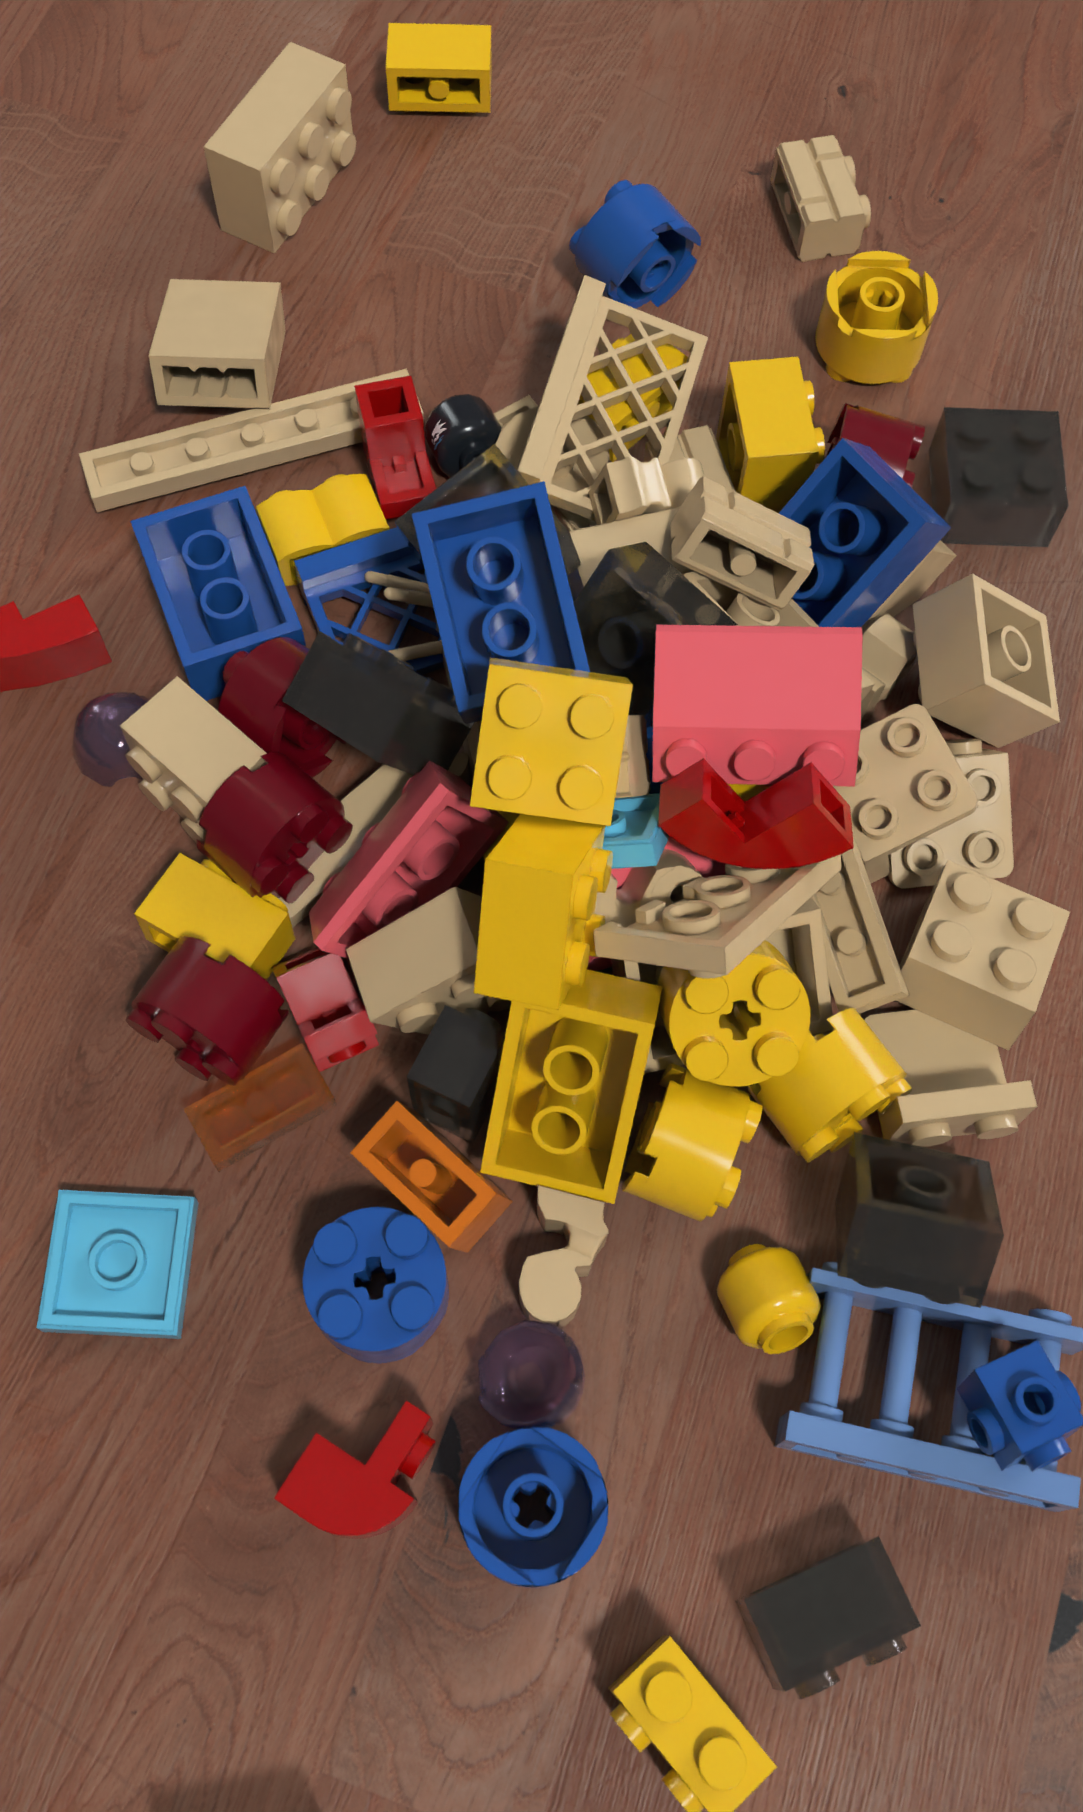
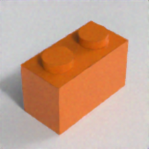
[350,1101,513,1253]

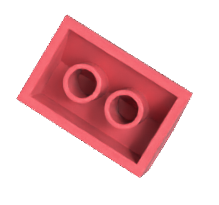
[652,625,863,787]
[309,760,509,959]

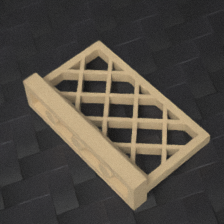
[510,275,708,521]

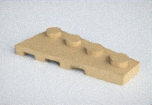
[593,854,841,978]

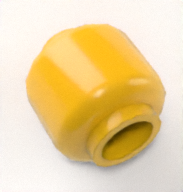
[717,1244,821,1354]

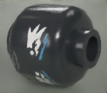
[424,394,502,481]

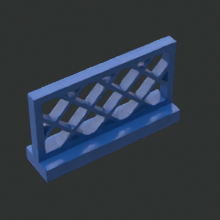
[294,522,444,696]

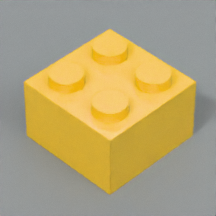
[716,357,825,513]
[470,657,633,826]
[474,814,613,1010]

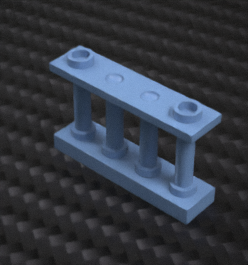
[775,1262,1083,1512]

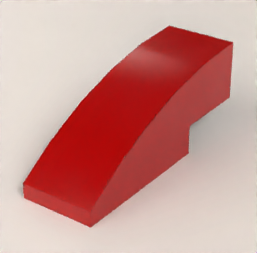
[0,594,112,692]

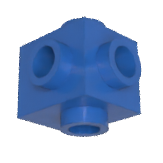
[957,1340,1083,1472]

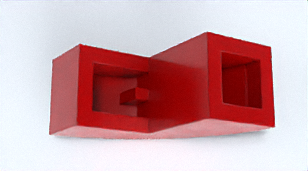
[658,758,854,869]

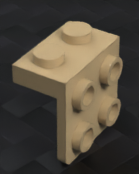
[833,704,977,884]
[888,739,1014,888]
[865,1010,1037,1147]

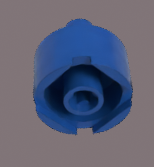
[569,180,701,309]
[303,1207,449,1363]
[458,1427,608,1588]

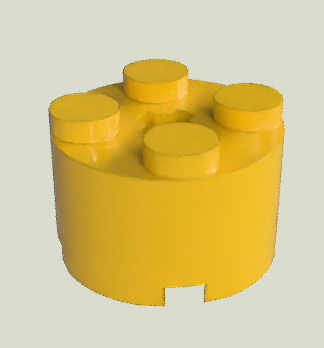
[815,251,938,384]
[657,940,811,1087]
[748,1008,912,1162]
[622,1063,763,1222]

